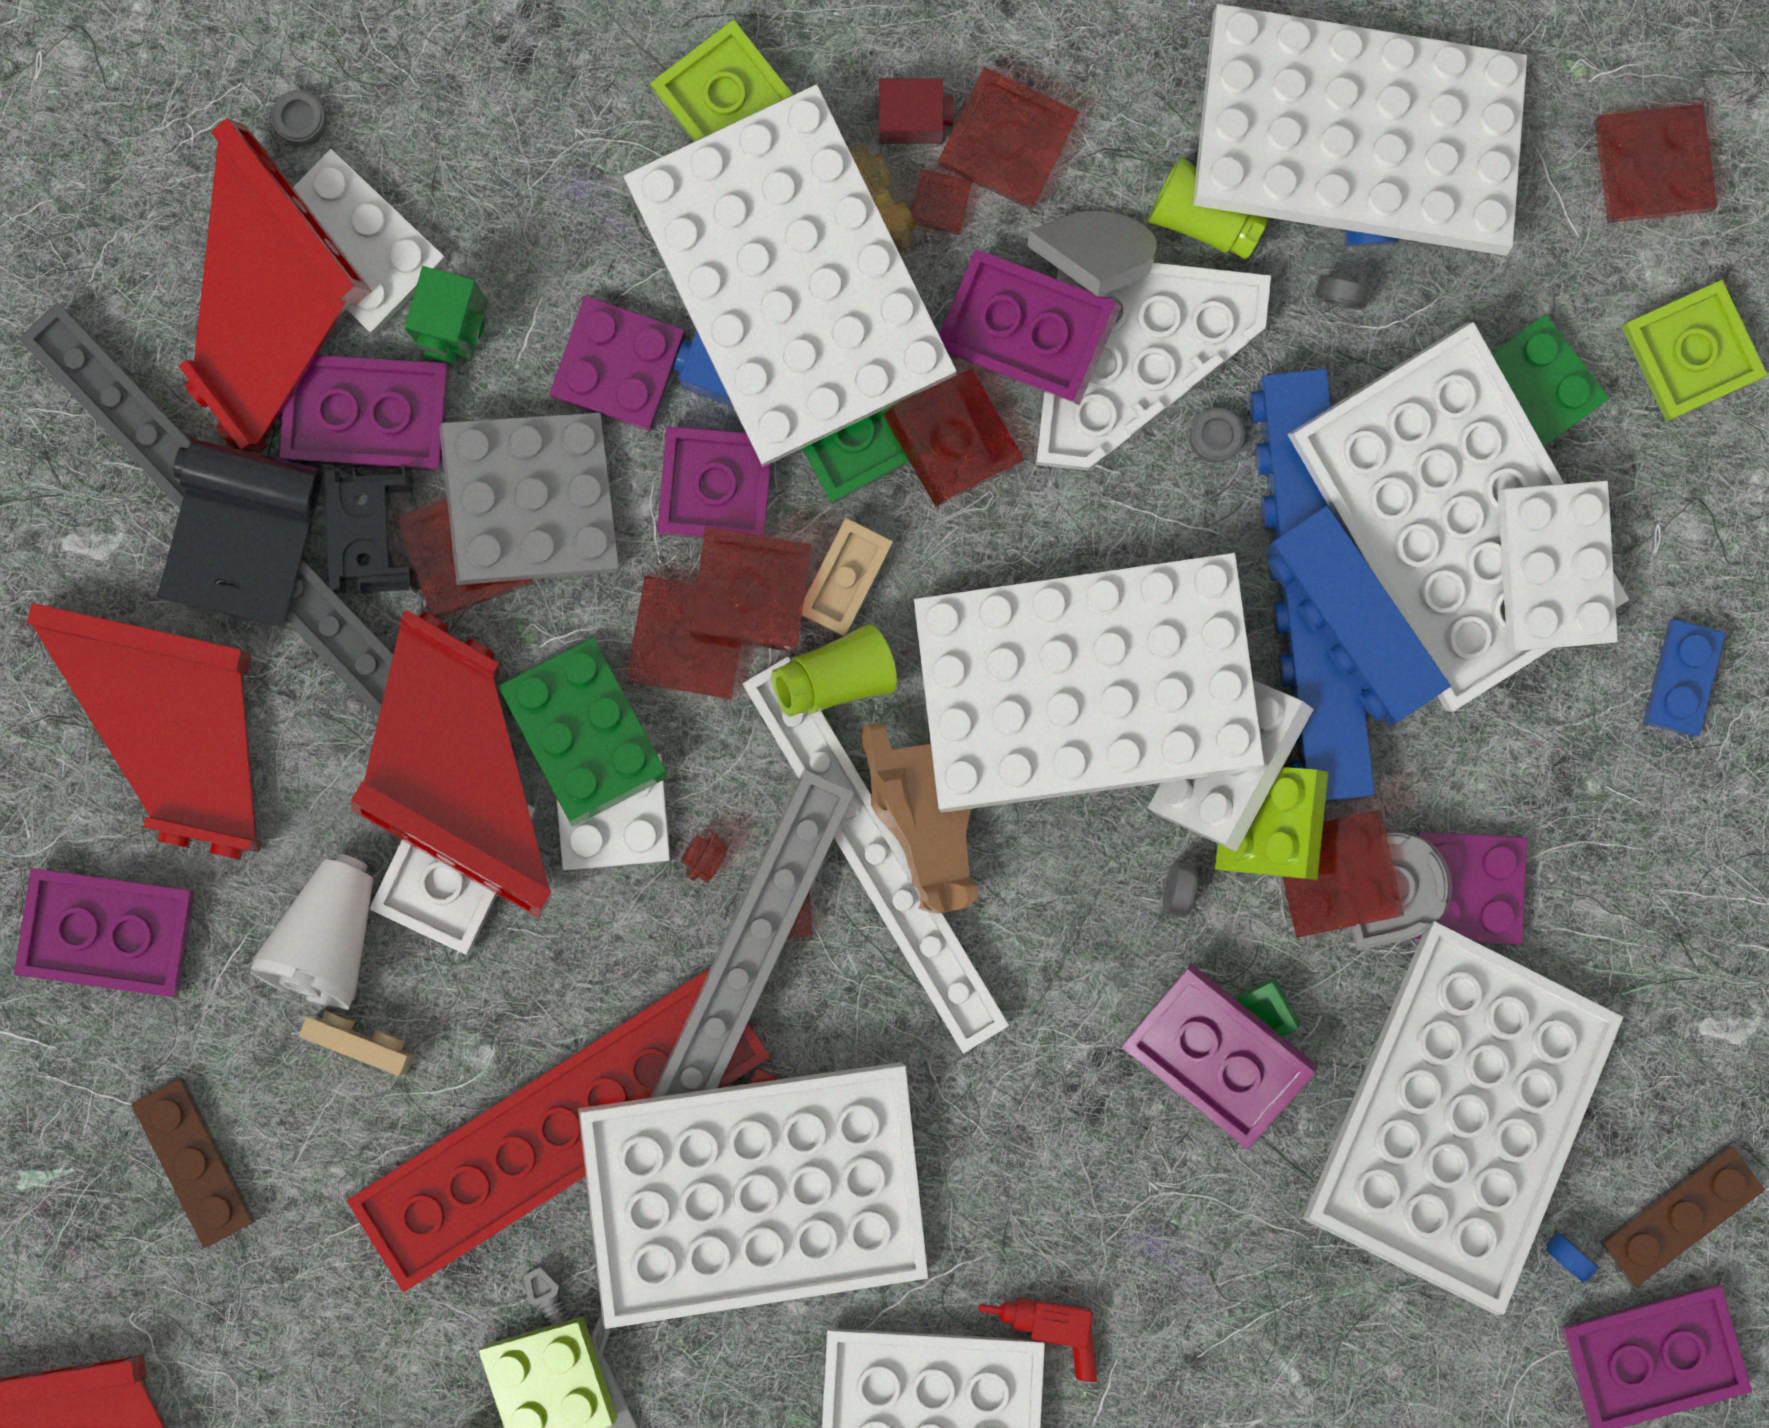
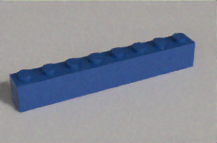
[1249,369,1374,802]

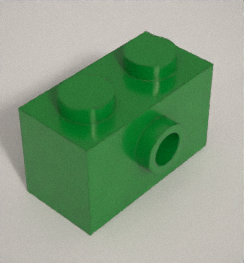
[404,266,488,365]

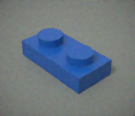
[1643,619,1726,737]

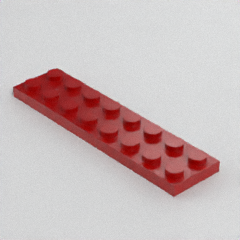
[346,967,771,1293]

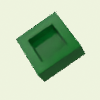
[1233,976,1301,1037]

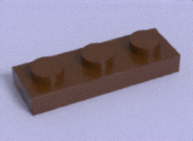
[131,1078,256,1248]
[1599,1145,1765,1287]

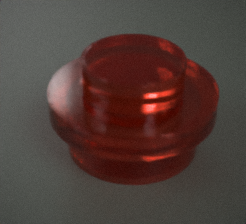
[681,830,728,882]

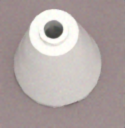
[250,854,374,1010]

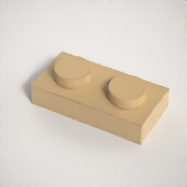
[797,518,893,637]
[298,1010,415,1076]

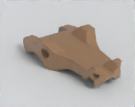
[862,723,979,914]

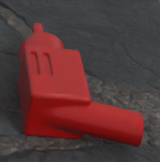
[978,1297,1098,1382]

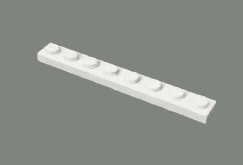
[742,657,1009,1053]

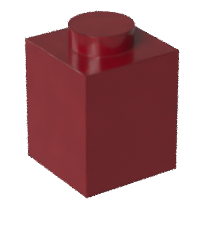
[879,78,953,144]

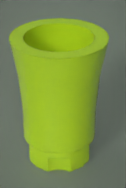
[1146,155,1269,259]
[771,623,897,717]

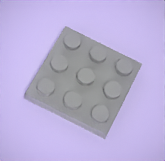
[439,413,619,585]

